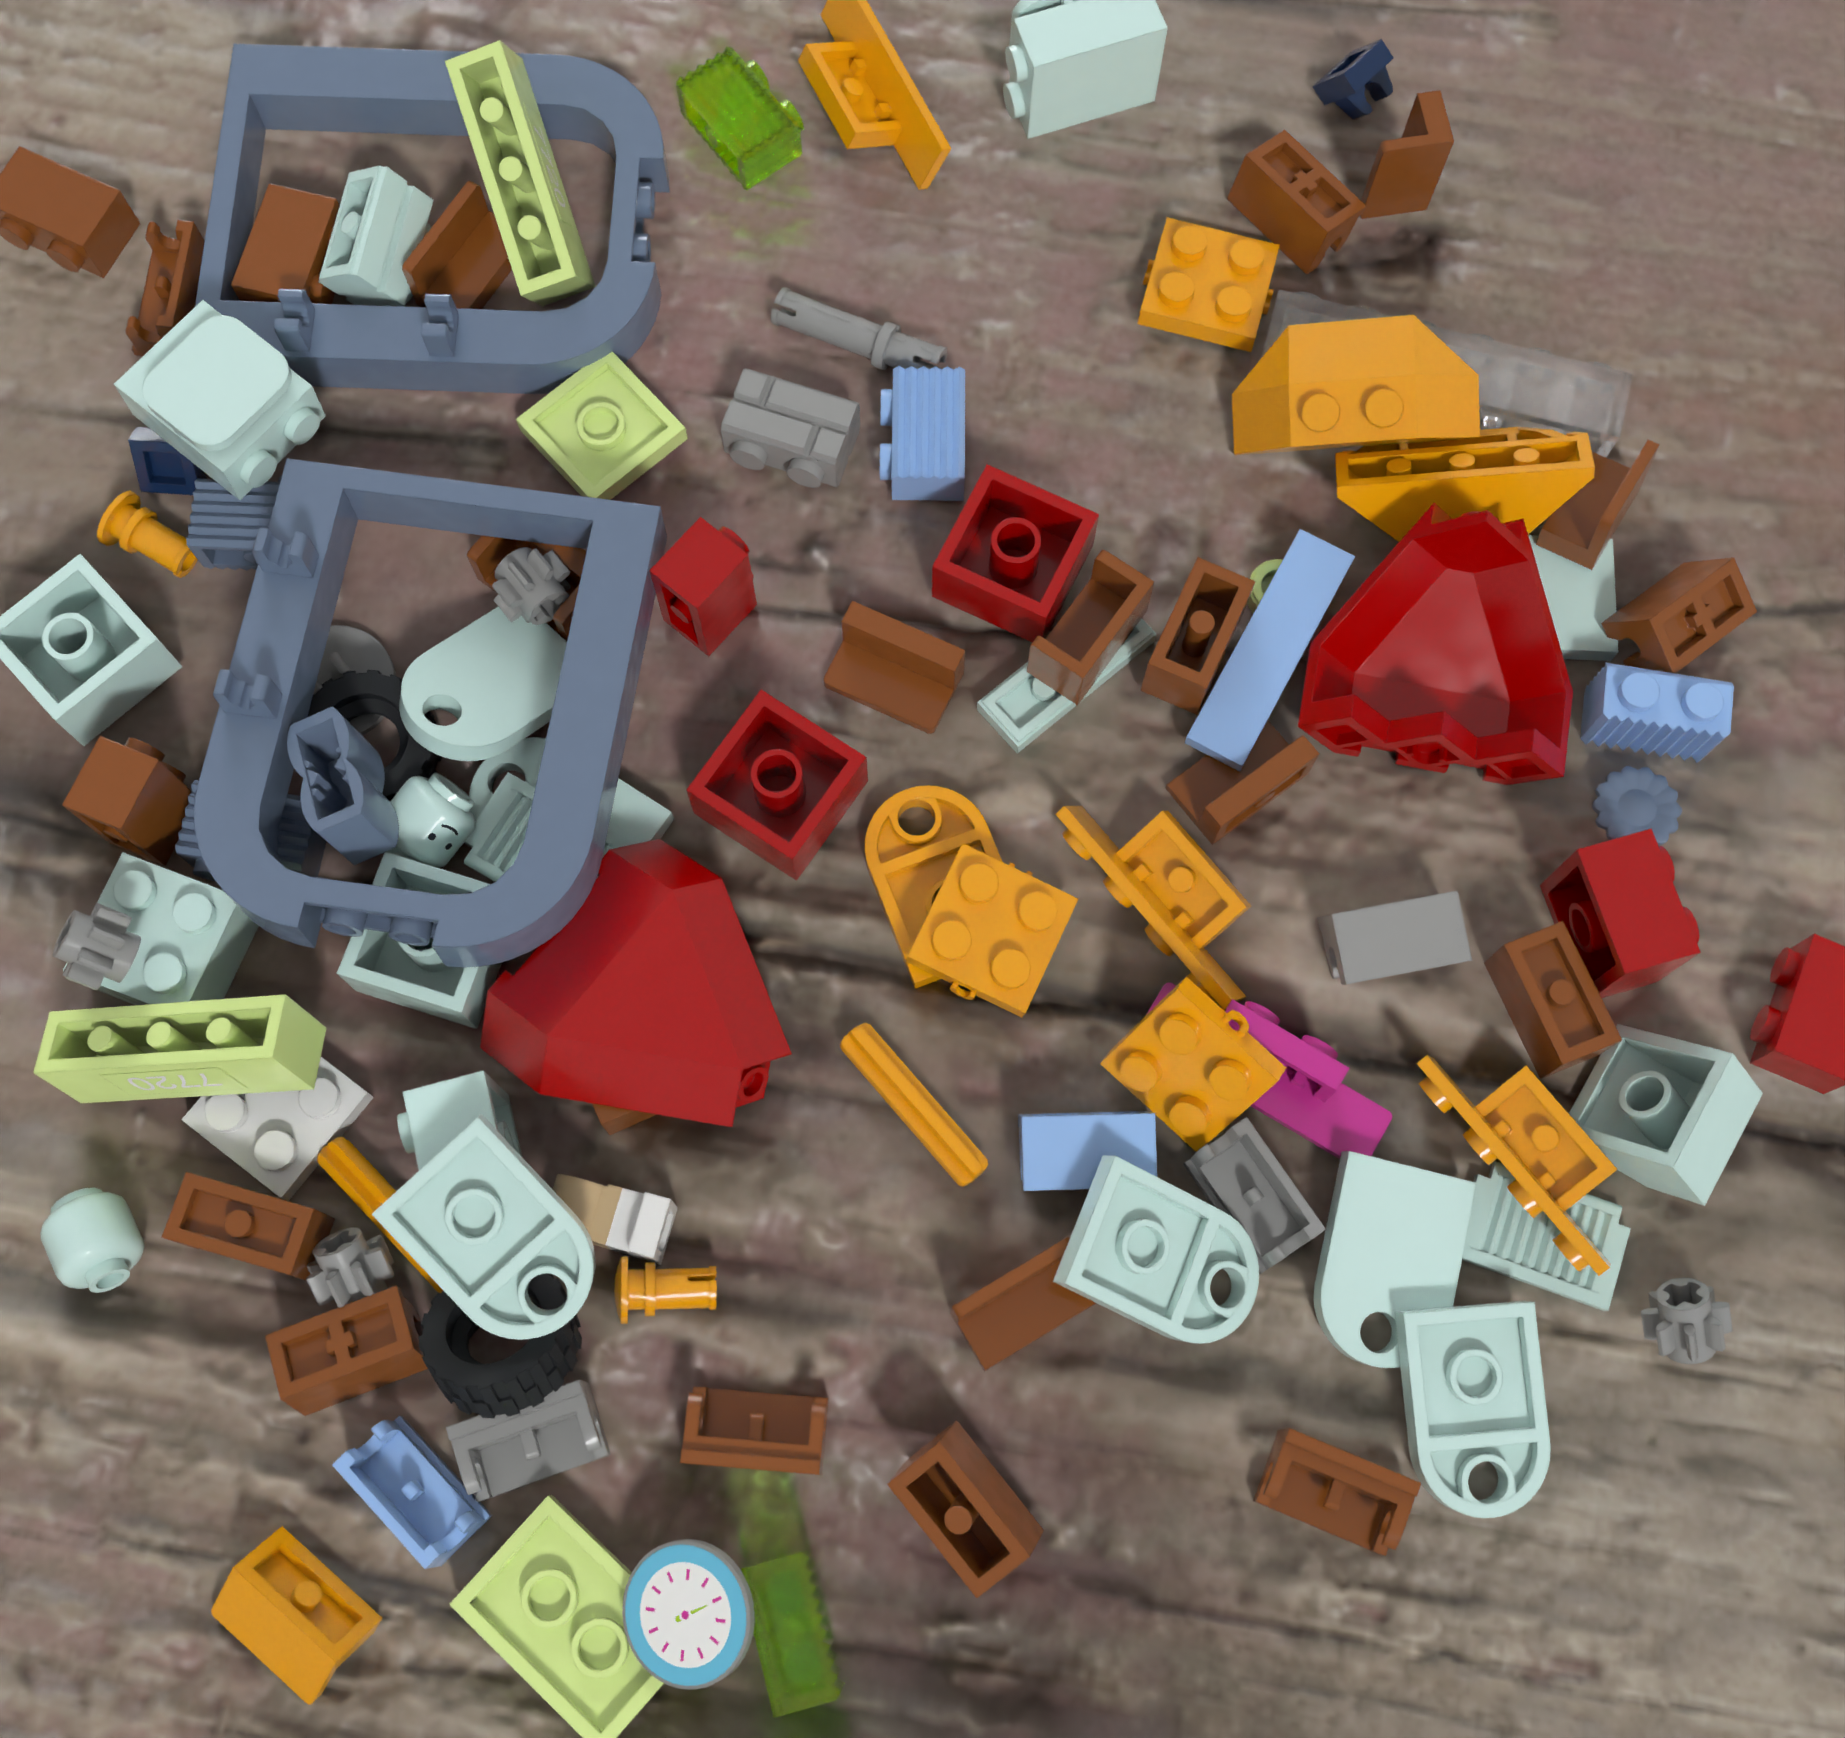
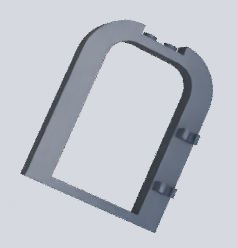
[195,44,670,394]
[194,458,667,967]

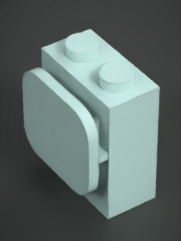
[1003,0,1168,139]
[114,300,326,500]

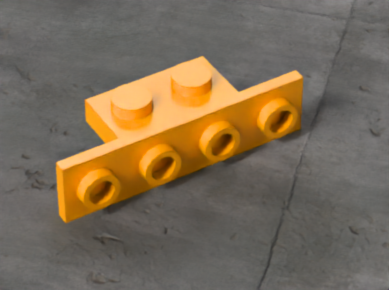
[798,0,952,190]
[1056,806,1251,1010]
[1417,1055,1618,1276]

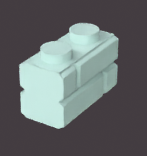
[319,166,433,307]

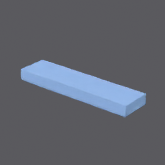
[1185,529,1355,772]

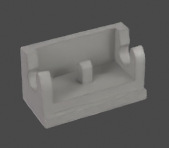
[1317,890,1472,985]
[1183,1117,1326,1274]
[446,1380,611,1502]

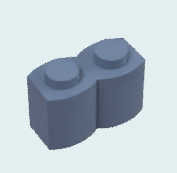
[287,707,399,865]

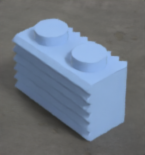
[880,366,965,501]
[1580,663,1734,763]

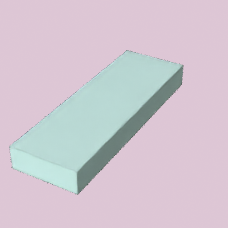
[977,619,1157,754]

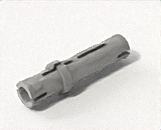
[771,287,948,370]

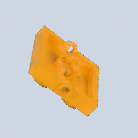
[1137,217,1280,352]
[905,843,1078,1018]
[1100,976,1286,1152]

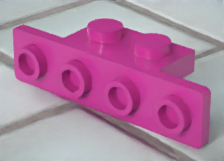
[1146,982,1392,1159]

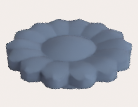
[1592,766,1682,845]

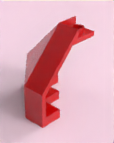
[1298,502,1573,785]
[480,839,792,1127]

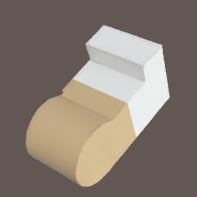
[553,1174,678,1265]

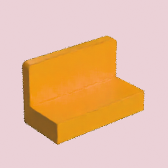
[211,1526,383,1704]

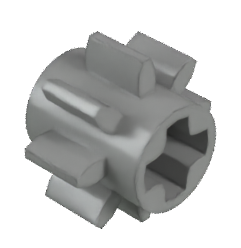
[492,547,571,625]
[52,903,141,990]
[306,1227,394,1308]
[1641,1278,1733,1364]

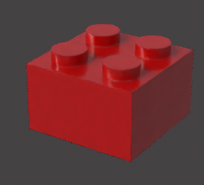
[932,464,1099,643]
[686,689,868,881]
[1540,828,1701,998]

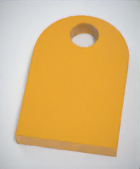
[865,785,1003,989]

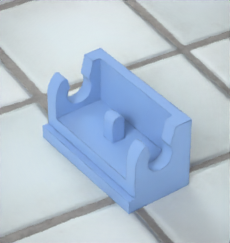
[1018,1111,1157,1191]
[332,1416,493,1569]

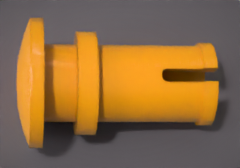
[97,490,198,578]
[614,1256,717,1324]

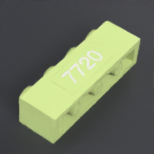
[445,40,596,306]
[33,994,326,1103]

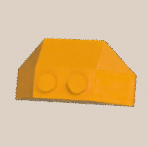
[1232,315,1480,455]
[1335,427,1595,542]

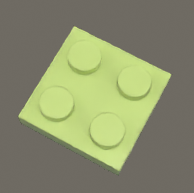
[516,352,688,500]

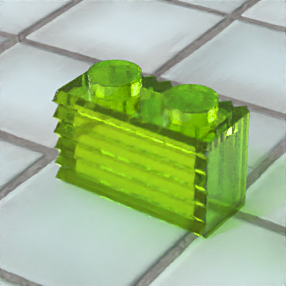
[676,47,804,190]
[740,1550,844,1717]

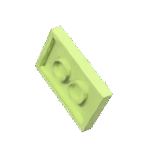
[449,1495,664,1738]

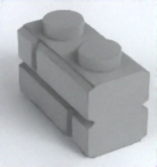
[721,368,860,488]

